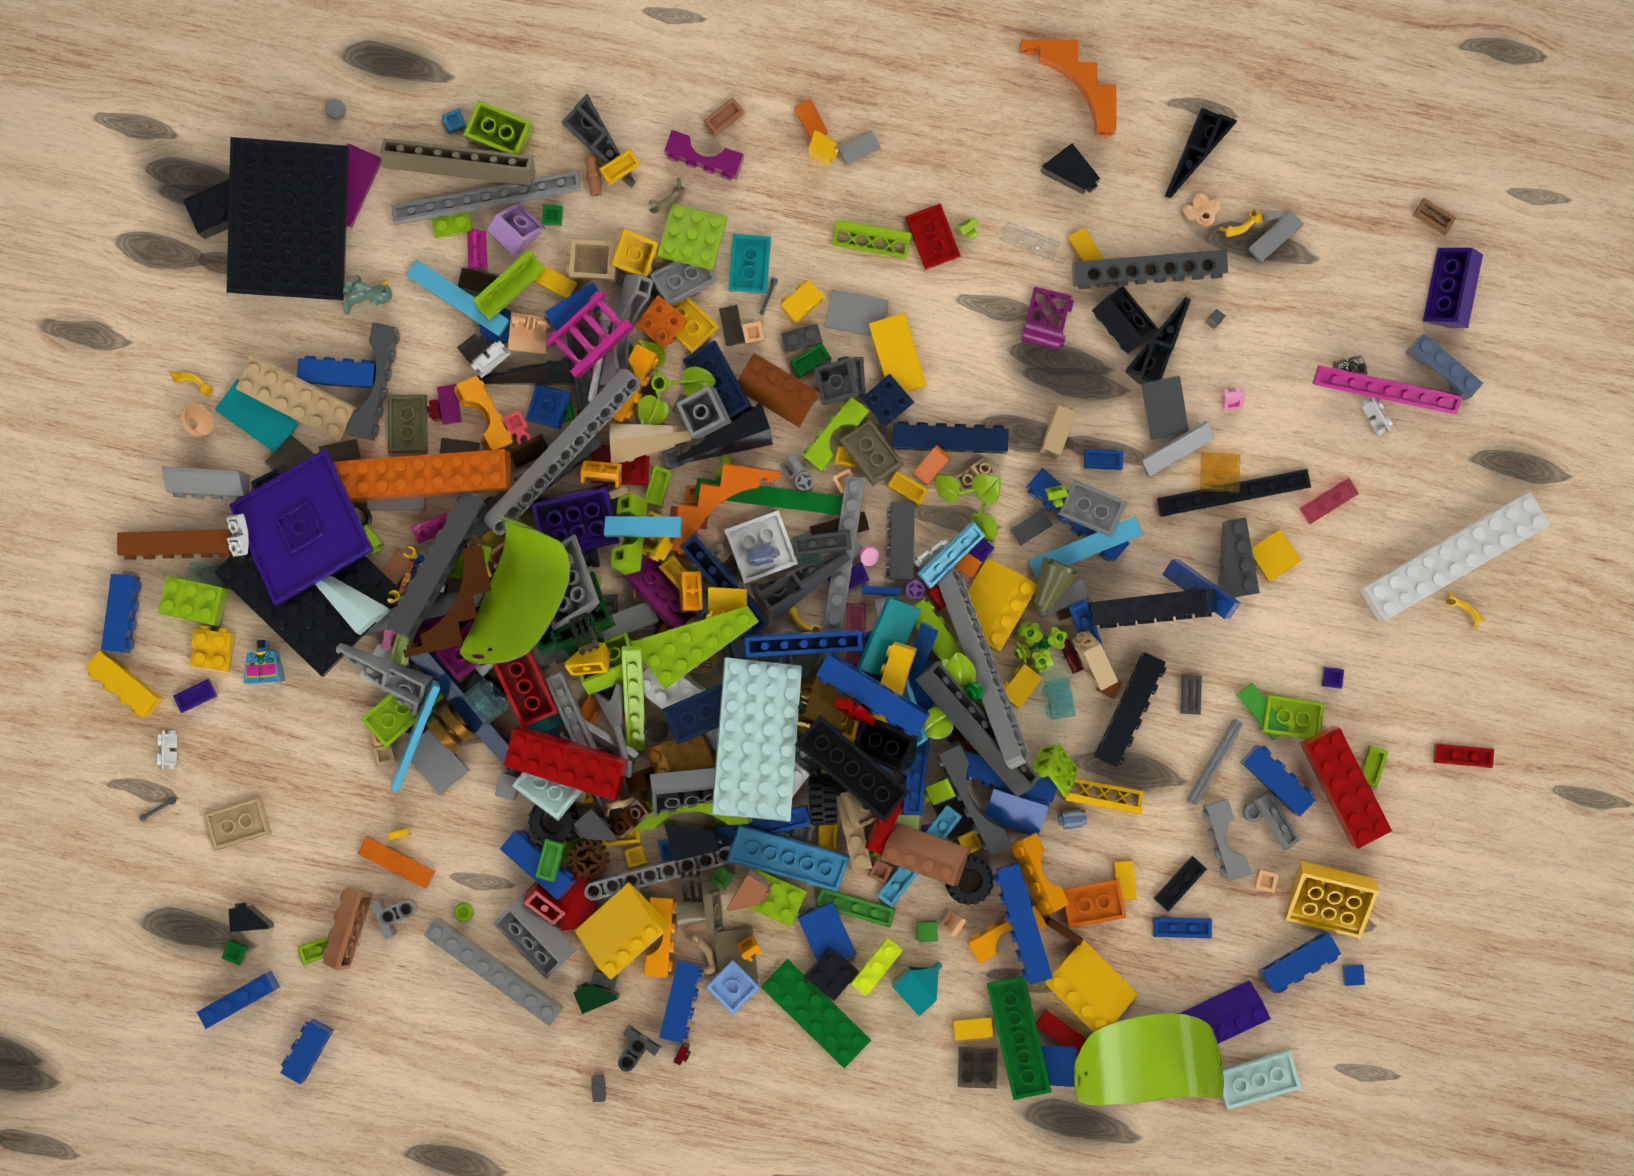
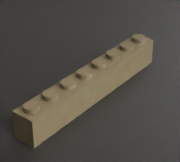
[379,138,536,186]

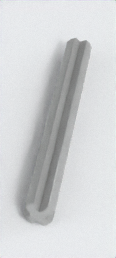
[1187,719,1243,805]

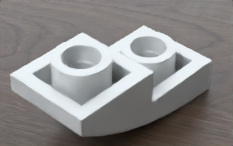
[226,514,249,556]

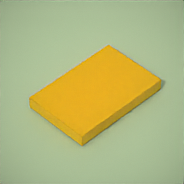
[672,298,720,354]

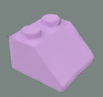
[487,203,545,256]

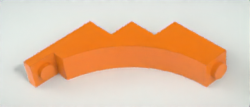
[1019,39,1116,137]
[672,462,781,555]

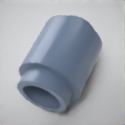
[747,543,776,566]
[1058,808,1087,830]

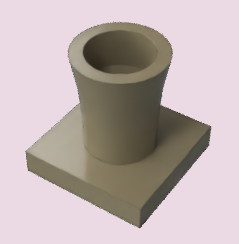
[676,890,723,934]

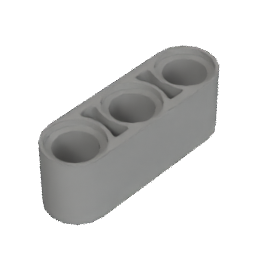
[1033,579,1092,617]

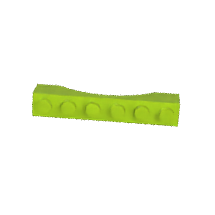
[635,801,752,830]

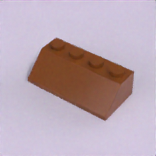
[738,353,819,428]

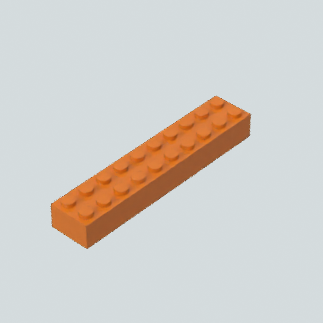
[334,449,512,502]

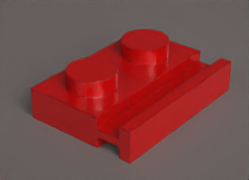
[834,698,876,726]

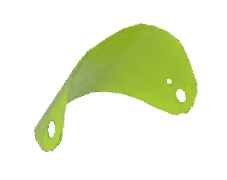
[460,515,570,665]
[1074,1013,1224,1106]

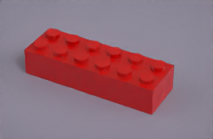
[503,725,629,801]
[1299,726,1392,849]

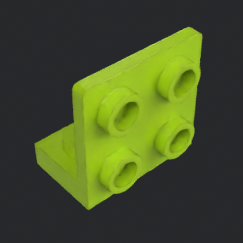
[1032,743,1079,797]

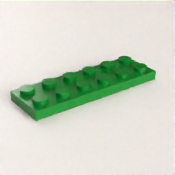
[761,958,871,1069]
[987,976,1052,1100]

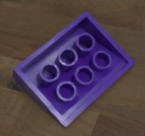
[531,484,620,551]

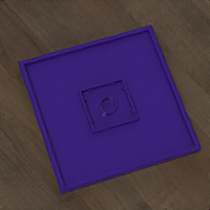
[229,449,374,606]

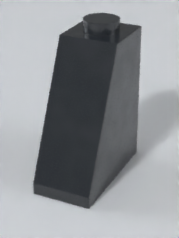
[1040,143,1100,194]
[664,820,723,862]

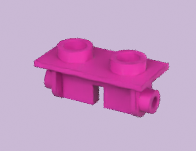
[467,229,488,269]
[410,513,448,544]

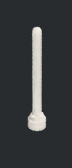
[588,312,613,402]

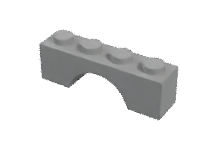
[1202,799,1252,881]

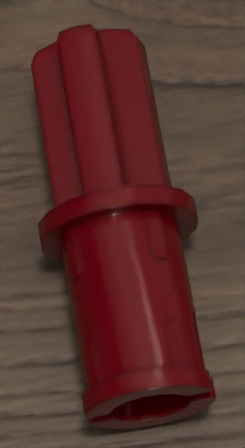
[1061,637,1083,674]

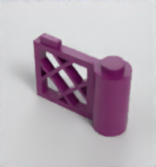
[1021,287,1074,350]

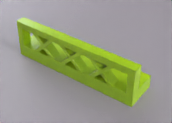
[832,219,911,259]
[473,249,545,321]

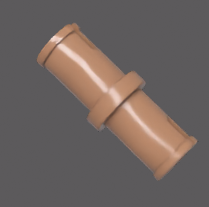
[585,156,602,197]

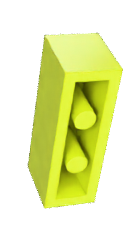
[851,936,903,996]

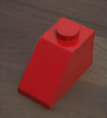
[524,881,566,926]

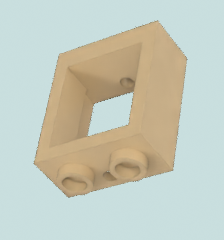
[566,239,617,283]
[1039,404,1076,459]
[1071,631,1118,691]

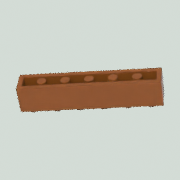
[117,529,232,560]

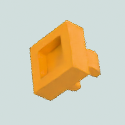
[736,934,761,961]

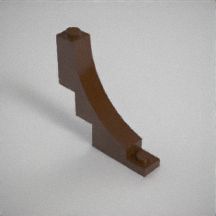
[403,542,492,658]

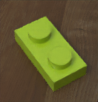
[432,212,473,239]

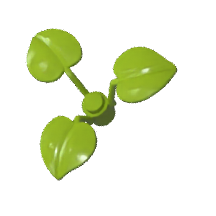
[637,340,716,425]
[934,474,1001,542]
[924,652,988,739]

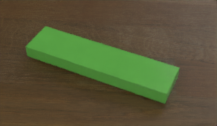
[816,887,896,928]

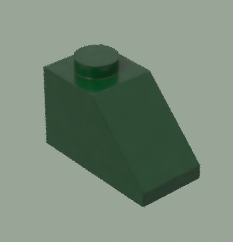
[573,982,620,1014]

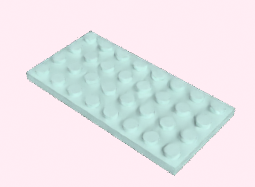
[711,658,802,822]

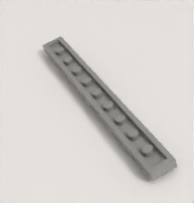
[391,171,582,225]
[818,475,865,665]

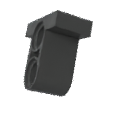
[618,1025,661,1072]

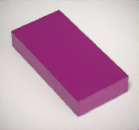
[437,384,462,425]

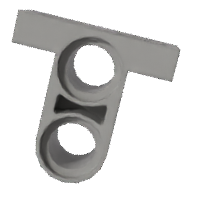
[371,898,418,939]

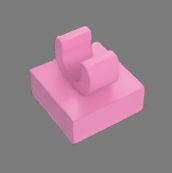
[1222,387,1245,411]
[380,629,397,650]

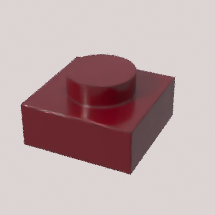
[427,399,442,422]
[673,1041,691,1065]

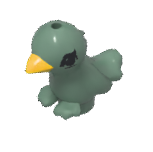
[342,275,392,315]

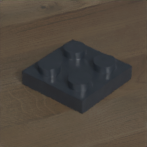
[804,946,859,1001]

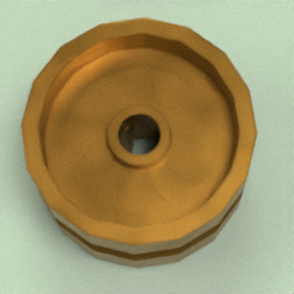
[426,703,475,753]

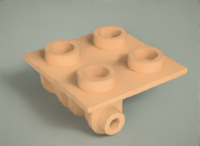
[508,312,550,355]

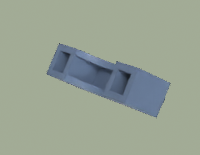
[1406,334,1483,401]

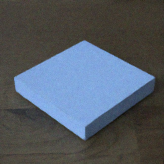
[706,959,760,1015]

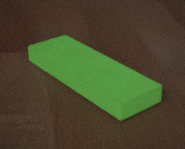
[1237,683,1289,740]

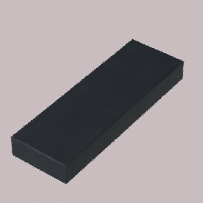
[1153,856,1207,912]

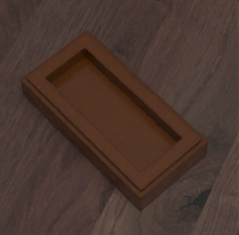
[1045,917,1083,946]

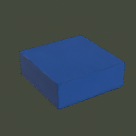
[1343,964,1365,986]

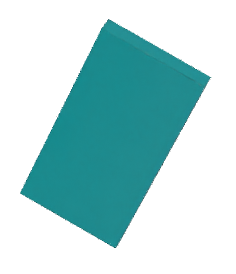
[215,379,299,454]
[857,596,921,677]

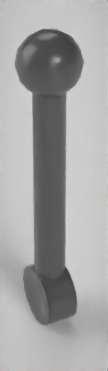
[759,278,778,315]
[139,797,176,822]

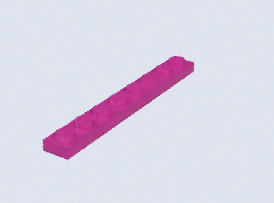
[1312,365,1463,415]

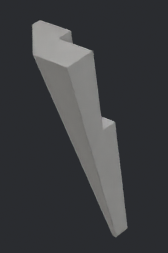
[336,643,433,716]

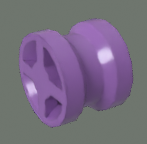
[905,580,925,600]

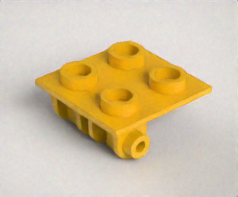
[706,587,747,619]

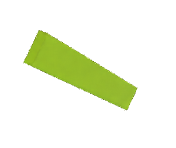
[622,646,646,752]

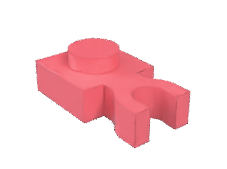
[503,410,532,445]

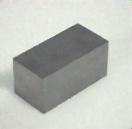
[1205,309,1226,329]
[591,970,618,989]
[591,1075,606,1102]

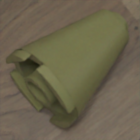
[1034,556,1079,612]

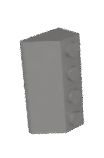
[162,467,250,501]
[493,894,576,979]

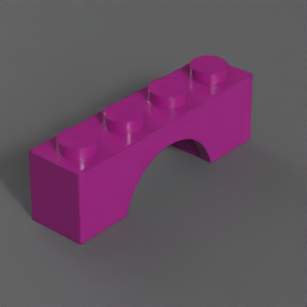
[664,130,744,180]

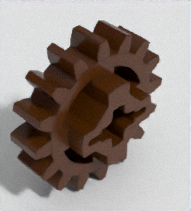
[567,838,610,881]

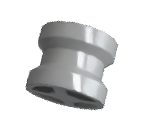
[795,471,814,492]

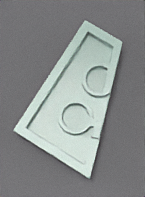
[512,772,582,821]

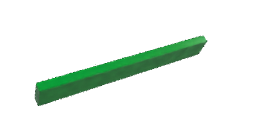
[695,478,843,516]

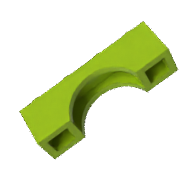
[803,398,869,473]
[610,493,648,575]

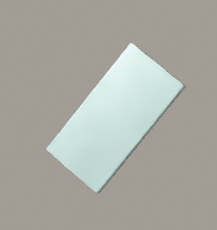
[1222,1050,1302,1110]

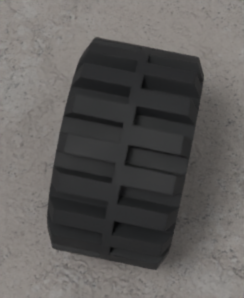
[808,776,838,826]
[528,805,579,844]
[945,855,994,905]

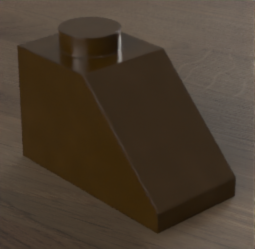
[624,767,655,794]

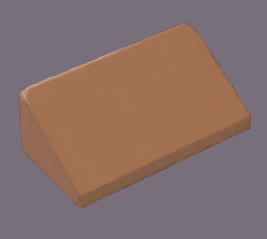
[381,549,412,585]

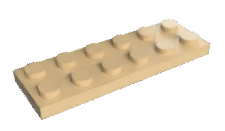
[236,354,356,442]

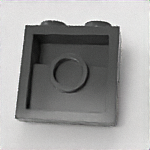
[814,356,859,405]

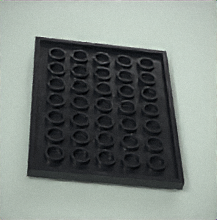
[226,137,349,301]
[215,548,399,677]

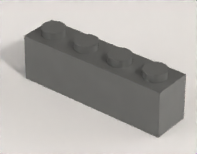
[886,502,915,580]

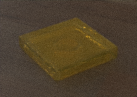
[1200,452,1240,493]

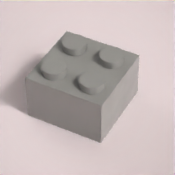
[676,386,731,440]

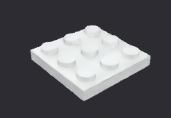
[725,510,798,584]

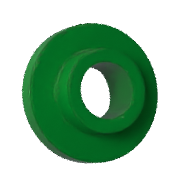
[965,681,983,701]

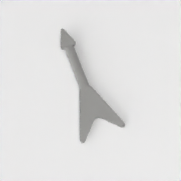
[594,683,632,778]

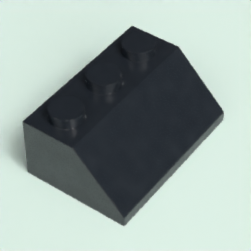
[1091,286,1158,354]
[854,719,918,776]

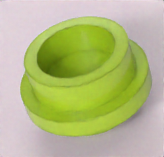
[454,902,474,922]

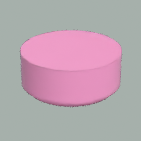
[859,546,879,566]

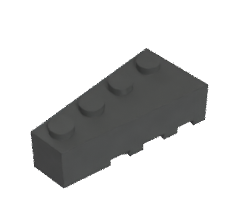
[1218,517,1260,598]
[650,768,715,817]

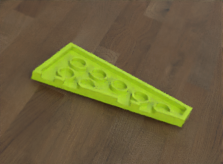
[631,606,759,690]

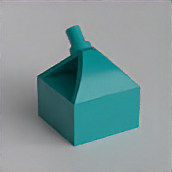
[891,962,942,1016]

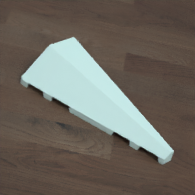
[315,576,391,635]

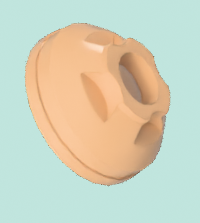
[180,403,214,437]

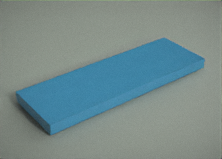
[727,824,850,892]

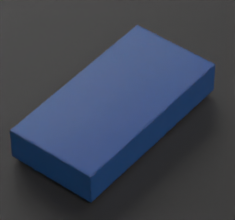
[1084,449,1123,470]
[862,586,901,596]

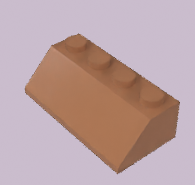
[881,823,970,886]
[726,868,772,911]
[322,887,373,970]

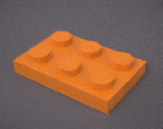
[1063,879,1127,928]

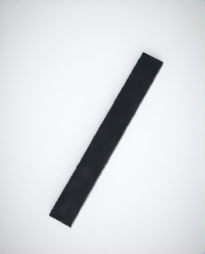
[1157,469,1311,517]

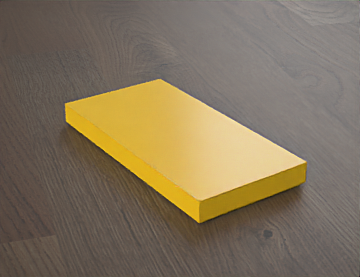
[868,312,927,392]

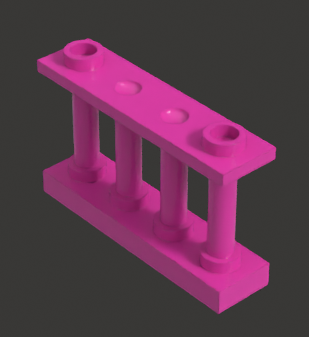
[545,291,635,378]

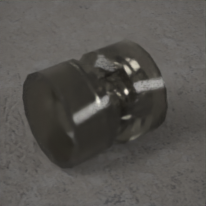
[1333,355,1367,375]

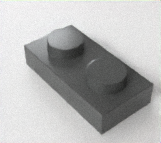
[781,324,823,353]

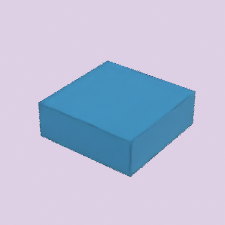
[442,108,467,134]

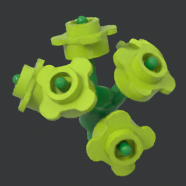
[1014,620,1068,673]

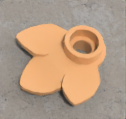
[1182,193,1221,228]

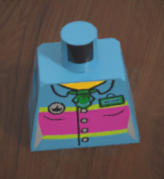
[244,640,285,684]

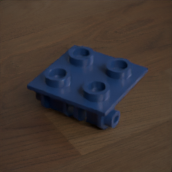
[861,374,915,427]

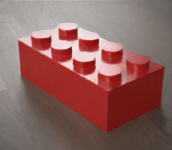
[492,649,558,728]

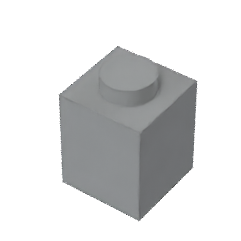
[495,770,519,801]

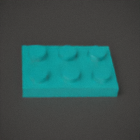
[728,234,771,294]

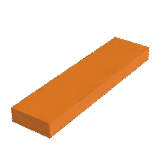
[357,836,435,889]

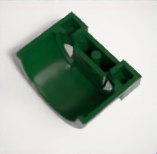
[537,571,616,657]

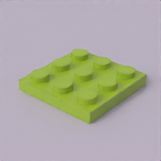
[658,203,727,270]

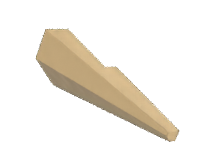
[609,423,707,464]

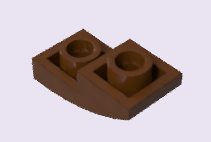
[609,797,652,839]

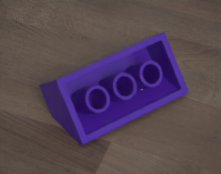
[1423,247,1483,328]
[1180,980,1271,1044]

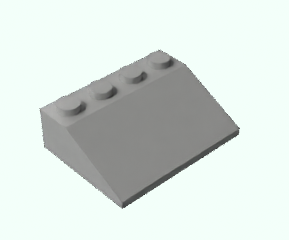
[551,535,599,630]

